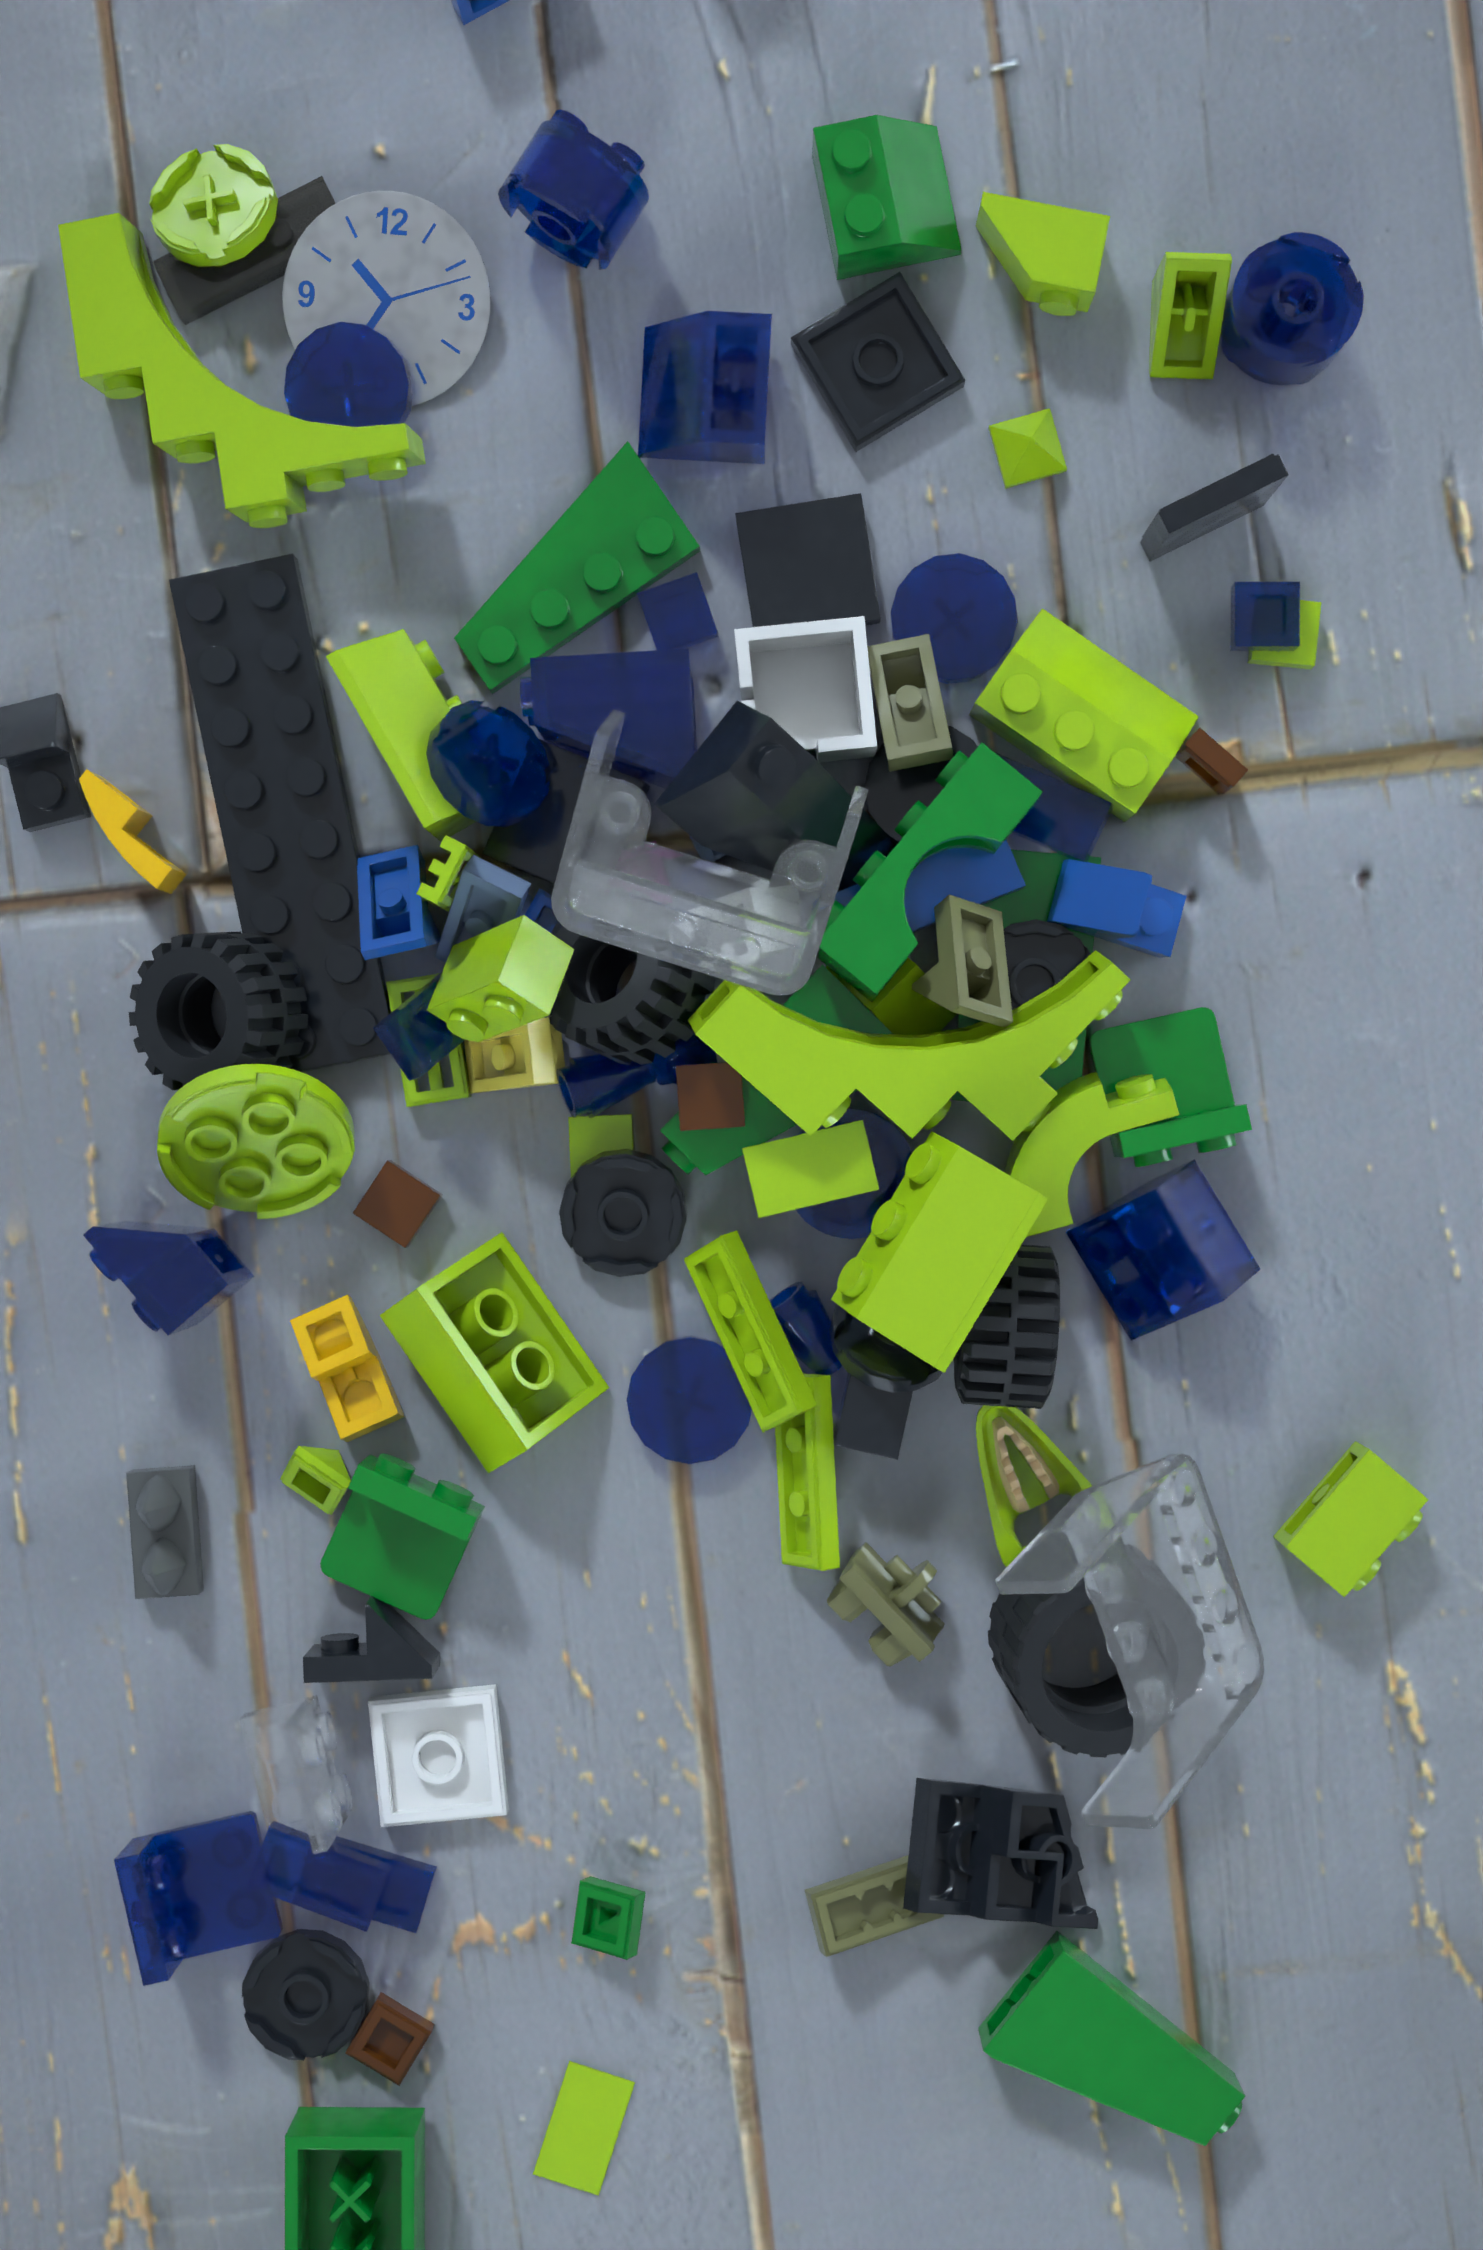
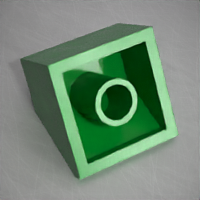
[812,115,962,280]

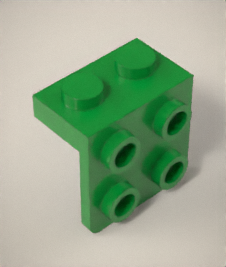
[1089,1007,1252,1167]
[320,1453,485,1620]

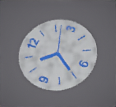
[282,191,491,409]

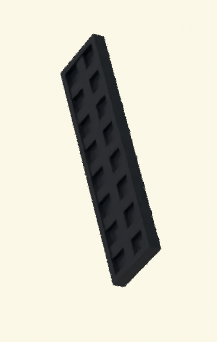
[169,553,398,1073]

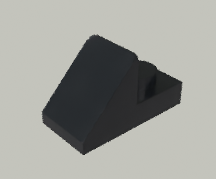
[0,693,91,832]
[303,1596,440,1683]

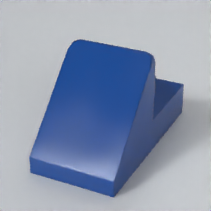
[357,845,441,960]
[1047,859,1186,958]

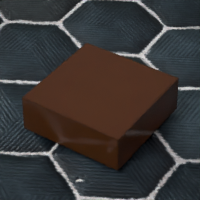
[1176,727,1248,795]
[676,1062,745,1131]
[353,1160,443,1248]
[345,1992,435,2086]

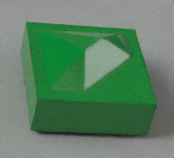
[571,1876,646,1960]

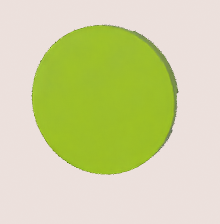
[157,1064,355,1219]

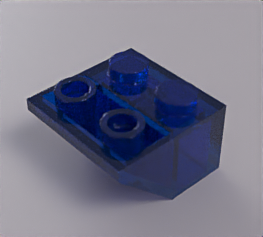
[638,311,772,464]
[1066,1159,1260,1341]
[83,1221,254,1336]

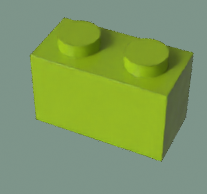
[427,915,574,1043]
[1273,1441,1429,1598]

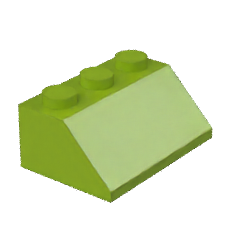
[969,608,1199,822]
[326,629,508,842]
[831,1131,1049,1373]
[379,1232,610,1474]

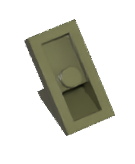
[867,634,953,772]
[912,894,1013,1028]

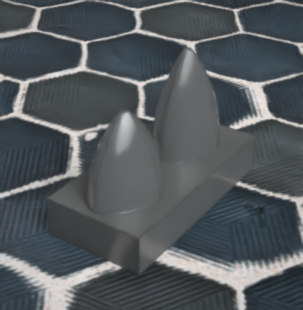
[126,1465,204,1599]

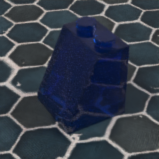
[520,648,697,789]

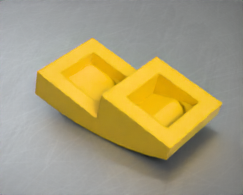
[79,769,187,894]
[290,1295,405,1442]

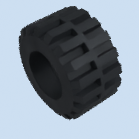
[550,887,715,1065]
[129,931,308,1090]
[954,1245,1060,1409]

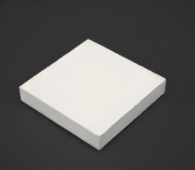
[368,1684,509,1827]

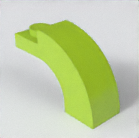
[1005,1072,1179,1237]

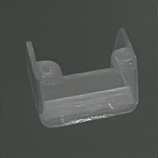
[551,710,868,995]

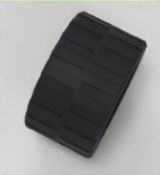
[988,1535,1205,1758]

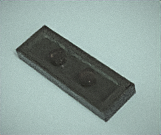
[152,176,336,325]

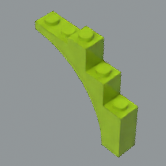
[58,213,426,528]
[688,950,1131,1141]

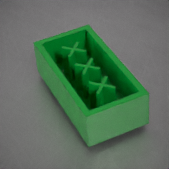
[285,2107,425,2250]

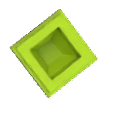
[988,408,1067,489]
[280,1446,351,1515]

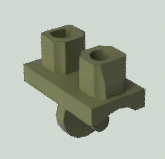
[827,1542,945,1667]

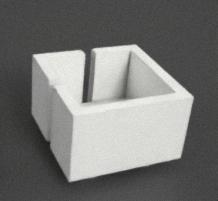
[734,616,877,763]

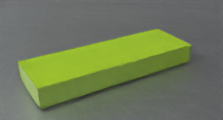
[684,1230,818,1432]
[775,1373,840,1571]

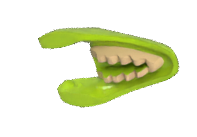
[975,1405,1116,1574]

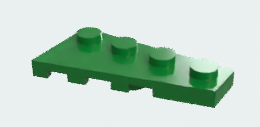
[454,441,700,694]

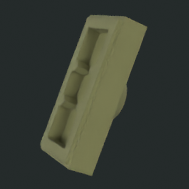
[805,1855,944,1957]

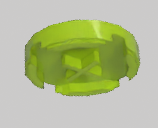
[149,144,278,267]

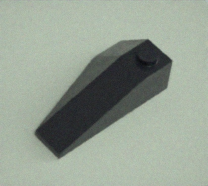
[654,701,897,894]

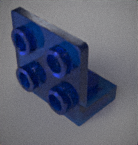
[114,1811,283,1986]

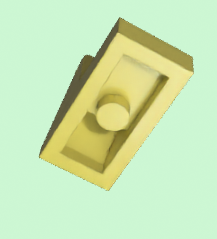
[464,1017,566,1094]

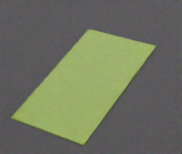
[742,1120,879,1218]
[533,2061,635,2196]

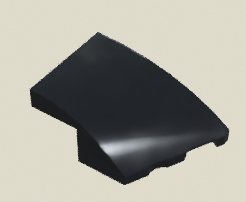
[903,1778,1098,1929]

